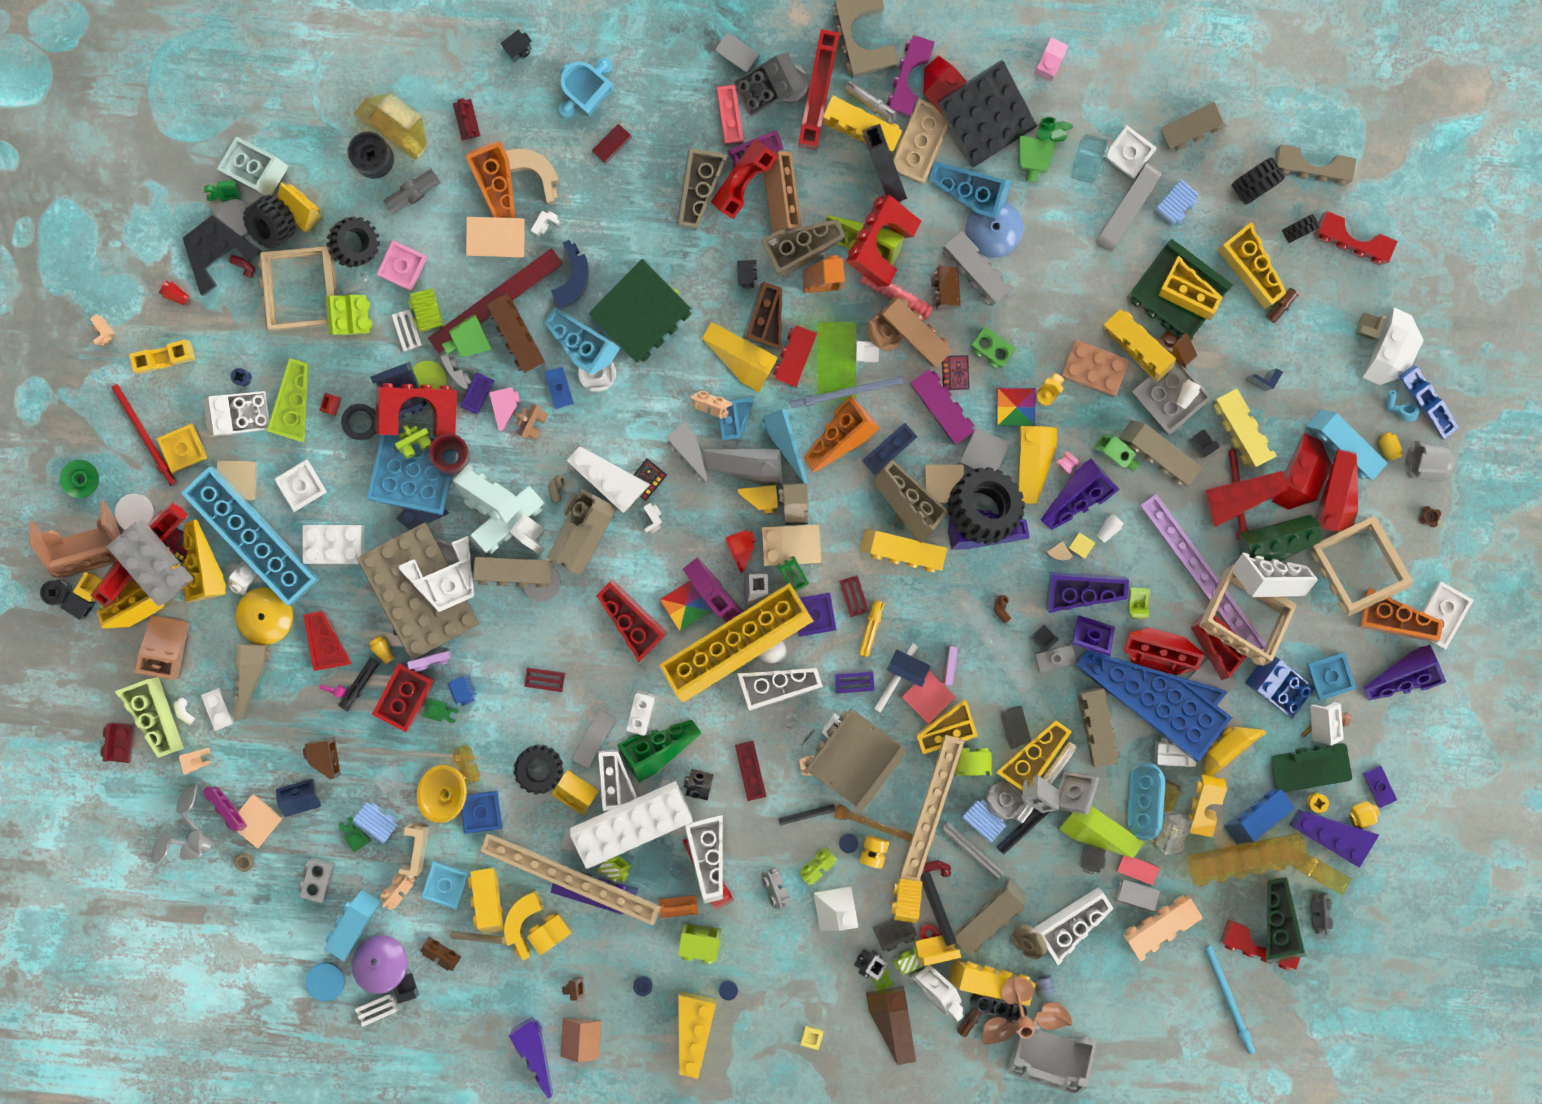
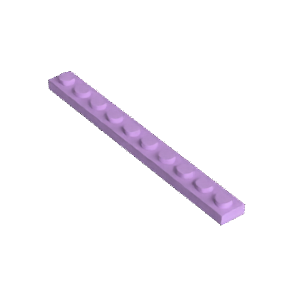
[1140,494,1266,651]

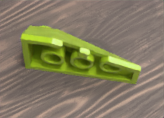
[826,215,904,266]
[1059,805,1144,858]

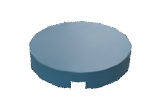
[306,962,345,1001]

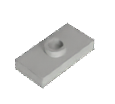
[1035,644,1077,673]

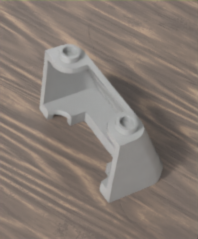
[1007,1020,1097,1094]

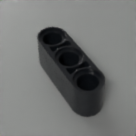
[970,993,1027,1021]

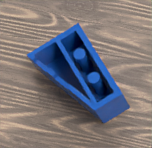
[1224,789,1295,844]

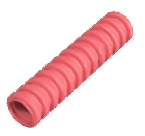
[860,275,933,320]

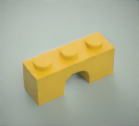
[129,340,196,375]
[1186,774,1227,837]

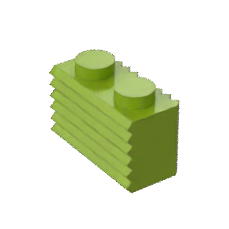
[408,288,444,333]

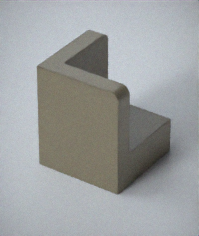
[1355,312,1386,340]

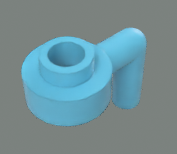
[1386,390,1419,422]

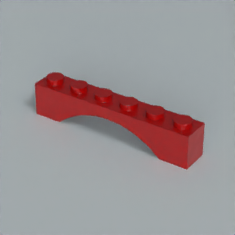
[798,29,840,151]

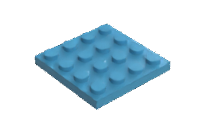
[367,428,457,515]

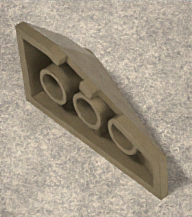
[761,220,846,277]
[234,643,271,721]

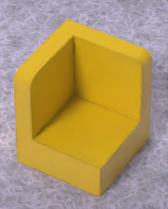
[73,572,102,602]

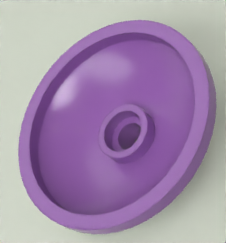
[352,935,408,994]

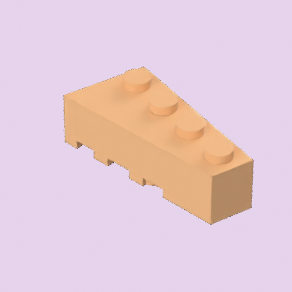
[1122,895,1203,962]

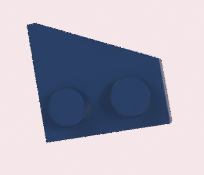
[396,508,450,530]

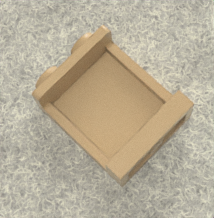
[398,823,430,878]

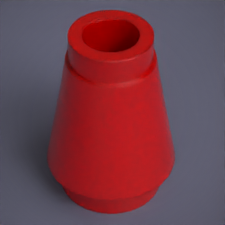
[159,280,190,306]

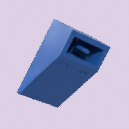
[1245,656,1314,719]

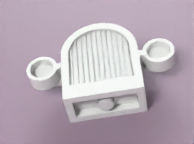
[909,965,963,1022]

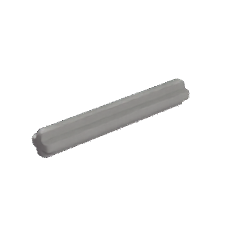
[942,822,1003,879]

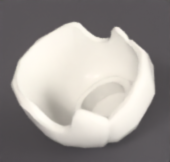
[758,641,787,665]

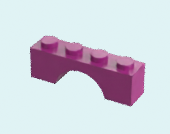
[886,35,935,119]

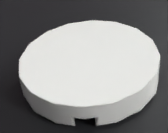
[578,362,616,392]
[115,494,155,530]

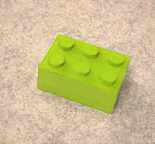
[678,923,721,964]

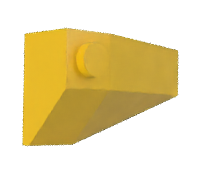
[183,520,226,602]

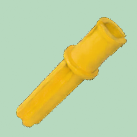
[859,600,885,657]

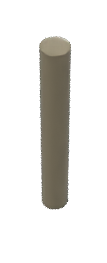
[450,931,506,944]

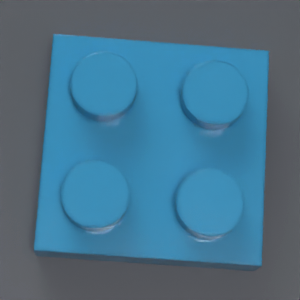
[1307,652,1356,700]

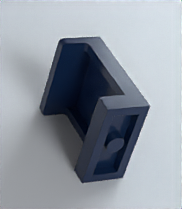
[370,362,427,420]

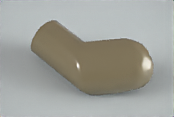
[548,475,566,503]

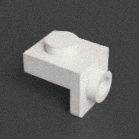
[644,503,663,534]
[228,561,258,595]

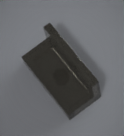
[999,705,1031,749]

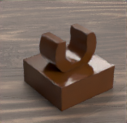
[562,977,585,1001]

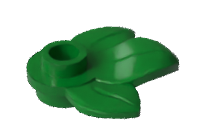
[1037,117,1073,142]

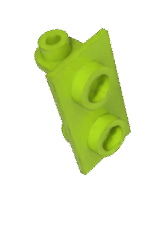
[799,847,837,886]

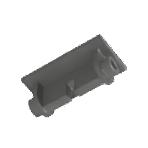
[1311,893,1333,935]

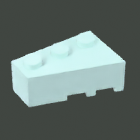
[453,465,521,523]

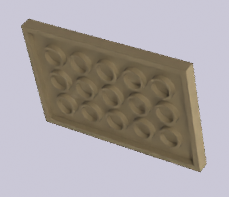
[356,522,479,660]

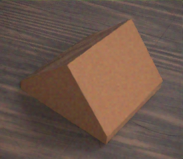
[560,1018,601,1062]

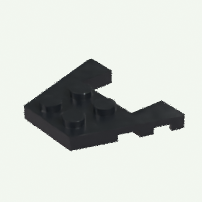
[183,215,262,296]

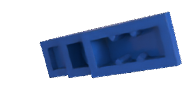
[1399,365,1459,439]

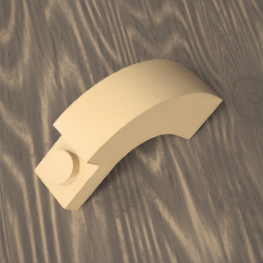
[506,149,560,205]

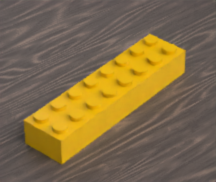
[659,583,813,703]

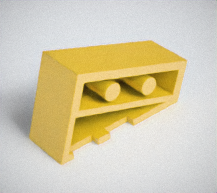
[915,698,978,755]
[468,868,505,934]

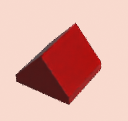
[319,393,342,416]

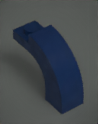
[551,240,590,310]

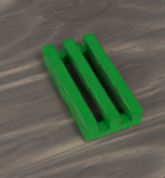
[777,556,809,591]

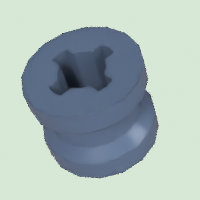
[1033,975,1056,996]

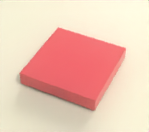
[901,671,956,724]

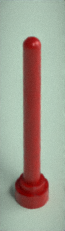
[1229,449,1249,541]

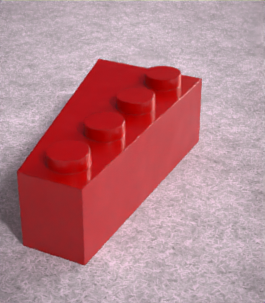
[1205,471,1288,527]
[596,579,668,663]

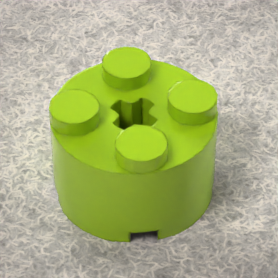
[954,748,992,776]

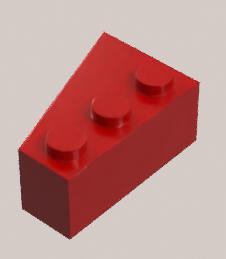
[1191,613,1247,680]

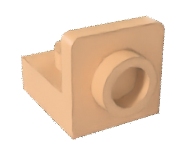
[90,314,115,346]

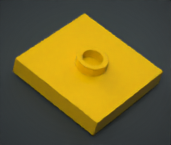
[156,423,208,474]

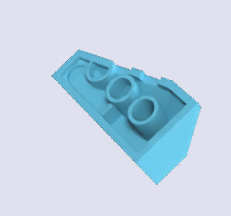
[761,409,808,484]

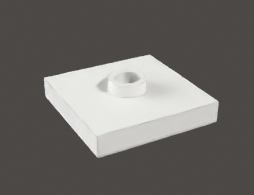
[1103,125,1157,180]
[274,459,328,512]

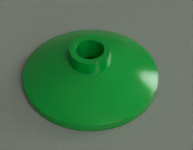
[60,460,99,498]

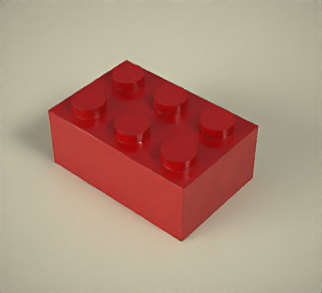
[372,662,436,732]

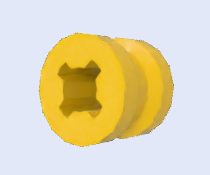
[1306,793,1329,813]

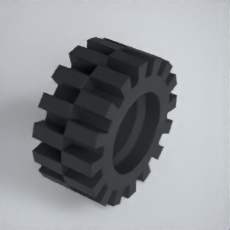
[1282,214,1320,244]

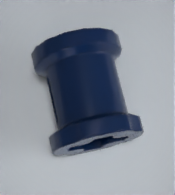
[231,368,252,386]

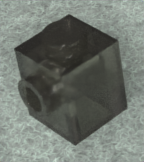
[1079,844,1106,874]

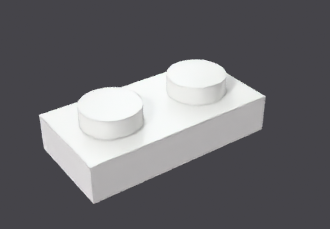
[201,688,234,731]

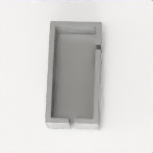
[107,520,194,606]

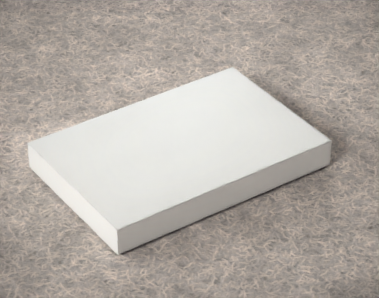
[1422,581,1474,650]

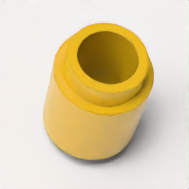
[1378,431,1403,461]

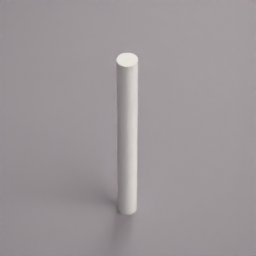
[874,643,919,713]

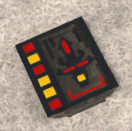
[633,458,667,501]

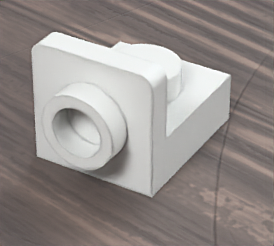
[531,210,560,237]

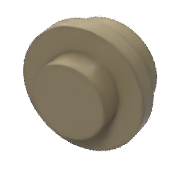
[234,852,254,872]

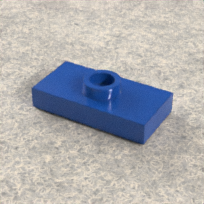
[544,367,574,409]

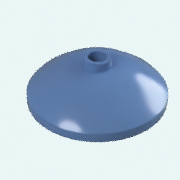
[966,202,1023,258]

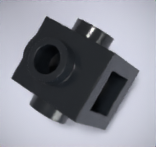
[683,769,714,801]
[854,949,888,981]

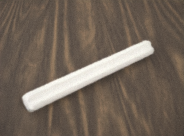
[1015,742,1077,823]

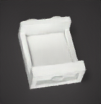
[627,690,656,736]

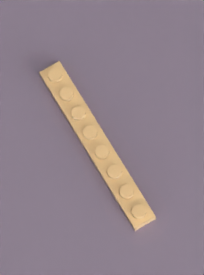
[899,735,964,881]

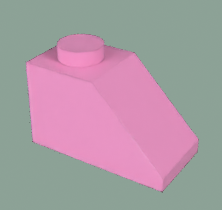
[1034,38,1068,81]
[489,387,520,431]

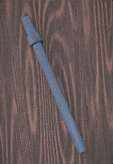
[790,376,904,409]

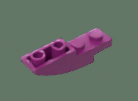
[683,557,744,623]

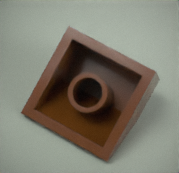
[303,737,341,779]

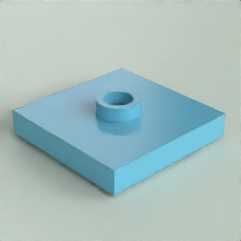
[421,860,470,910]

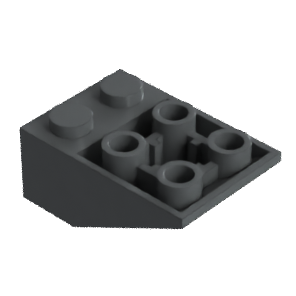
[734,52,805,116]

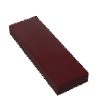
[735,740,766,801]

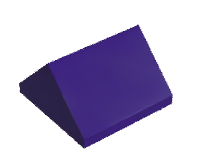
[1069,615,1115,656]

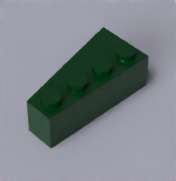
[1239,515,1321,562]
[1266,877,1306,964]

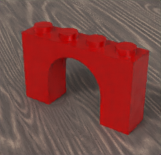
[846,195,922,287]
[375,383,457,436]

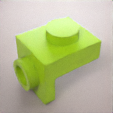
[1128,588,1150,619]

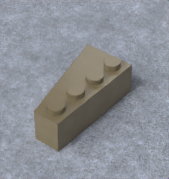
[676,148,728,231]
[1118,420,1203,486]
[872,460,948,543]
[779,484,808,525]
[473,557,553,588]
[1076,687,1119,768]

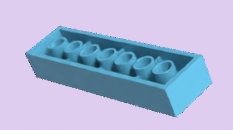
[181,467,320,606]

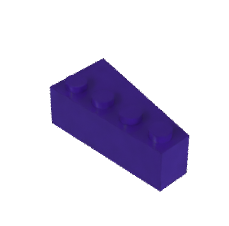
[1046,572,1129,613]

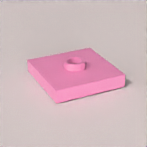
[376,240,428,291]

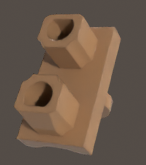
[514,403,548,439]

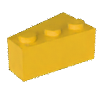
[1158,256,1223,321]

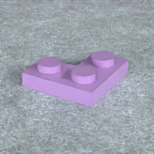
[407,650,452,672]

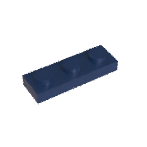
[862,423,918,475]

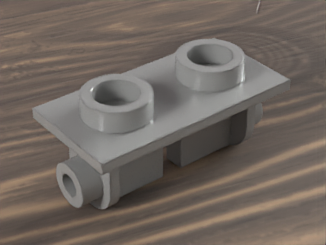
[761,868,790,909]

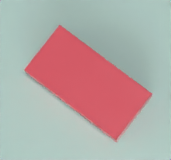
[1116,855,1160,885]

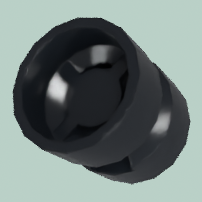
[40,580,73,605]

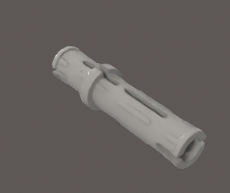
[845,81,897,122]

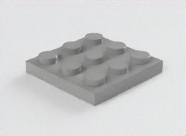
[1131,361,1213,435]

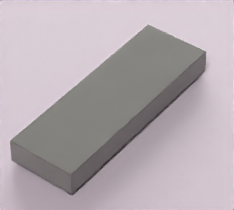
[571,709,616,768]

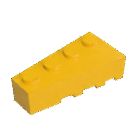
[1103,309,1176,382]
[947,959,1035,1006]

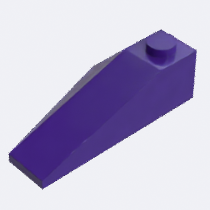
[1041,458,1120,530]
[948,506,1030,550]
[1363,644,1446,700]
[509,1017,553,1099]

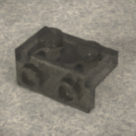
[872,917,917,952]

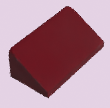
[591,124,632,164]

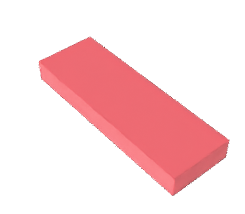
[716,84,744,145]

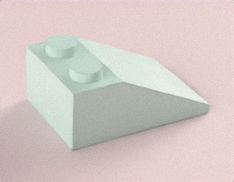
[217,137,289,196]

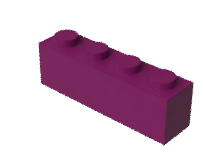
[910,369,974,446]

